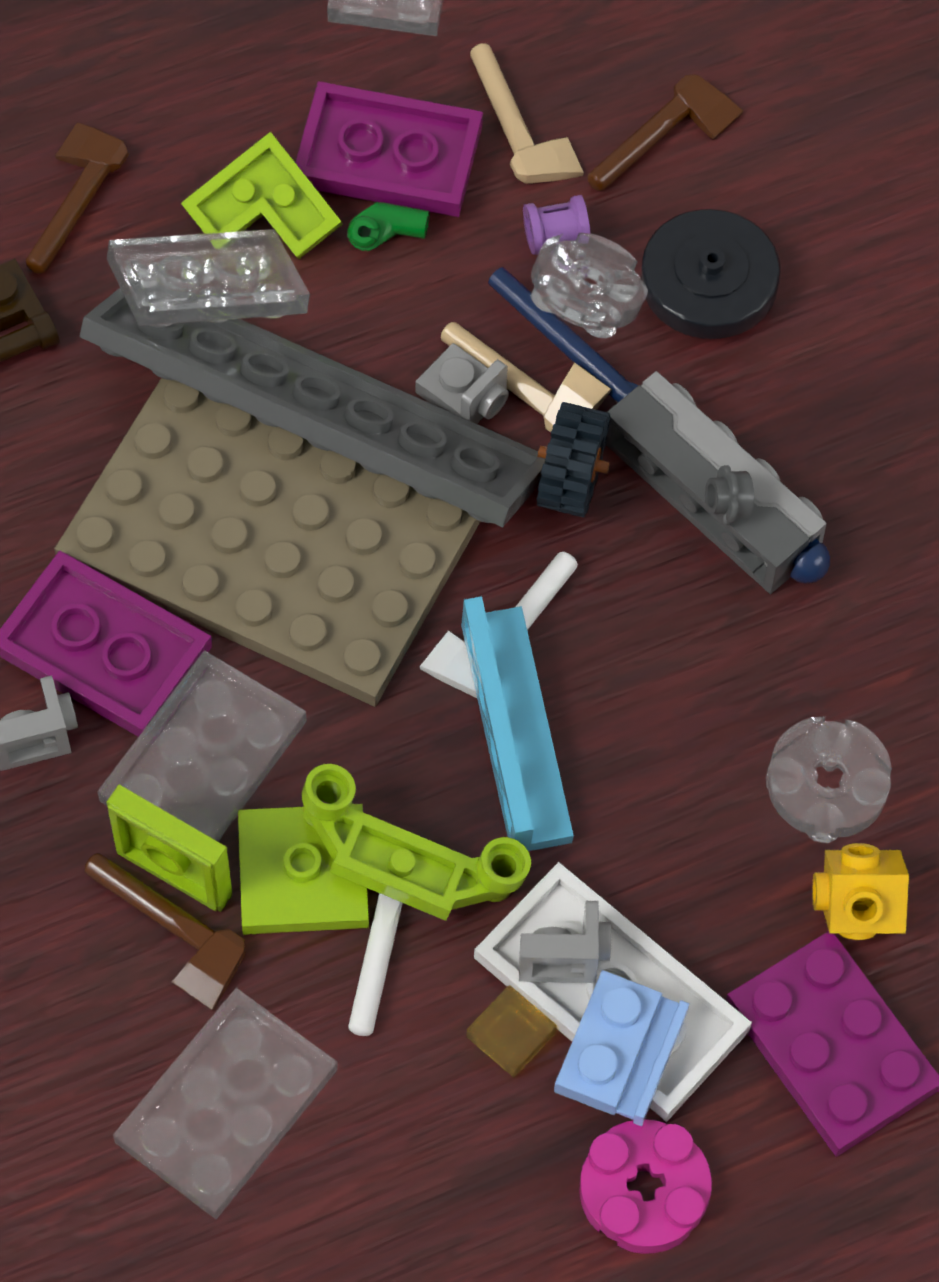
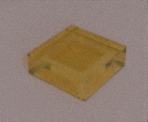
[466,985,557,1078]

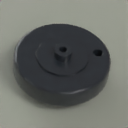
[641,209,781,339]

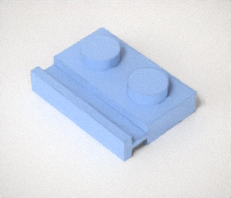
[554,970,690,1126]

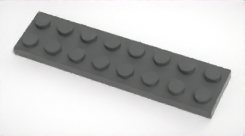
[79,273,545,527]

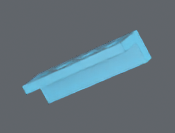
[461,596,574,851]

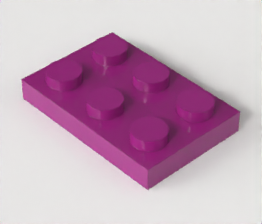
[295,81,483,217]
[0,550,212,740]
[726,931,939,1157]

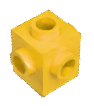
[812,843,909,940]

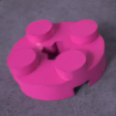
[580,1119,712,1254]

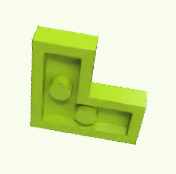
[181,132,343,260]

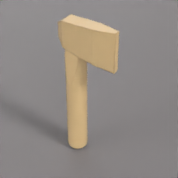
[470,43,584,184]
[441,322,612,432]

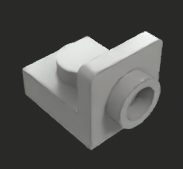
[416,343,509,424]
[0,675,78,771]
[519,901,611,983]

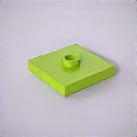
[106,784,233,912]
[238,804,369,935]

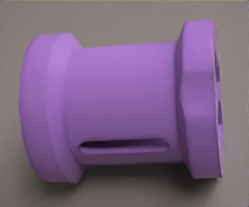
[523,195,591,255]

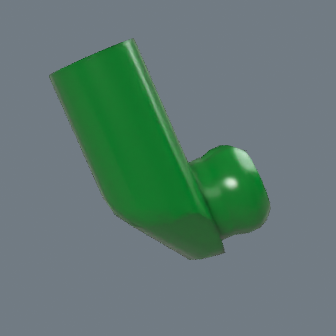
[347,202,430,251]

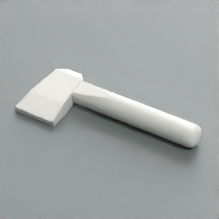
[420,552,578,698]
[348,893,403,1036]

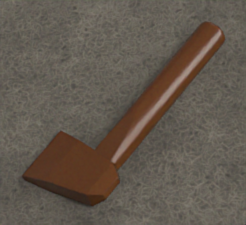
[587,74,743,191]
[26,122,129,274]
[84,853,246,1011]

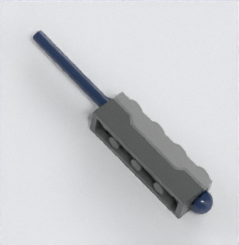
[488,267,830,595]

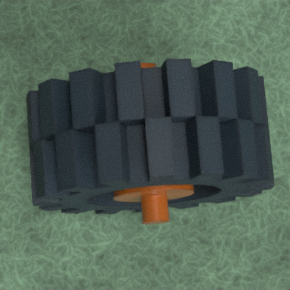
[537,402,610,518]

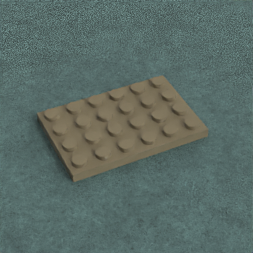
[54,378,481,707]

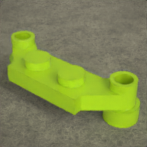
[302,764,531,921]

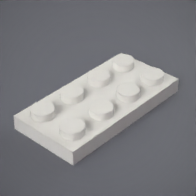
[474,862,752,1122]

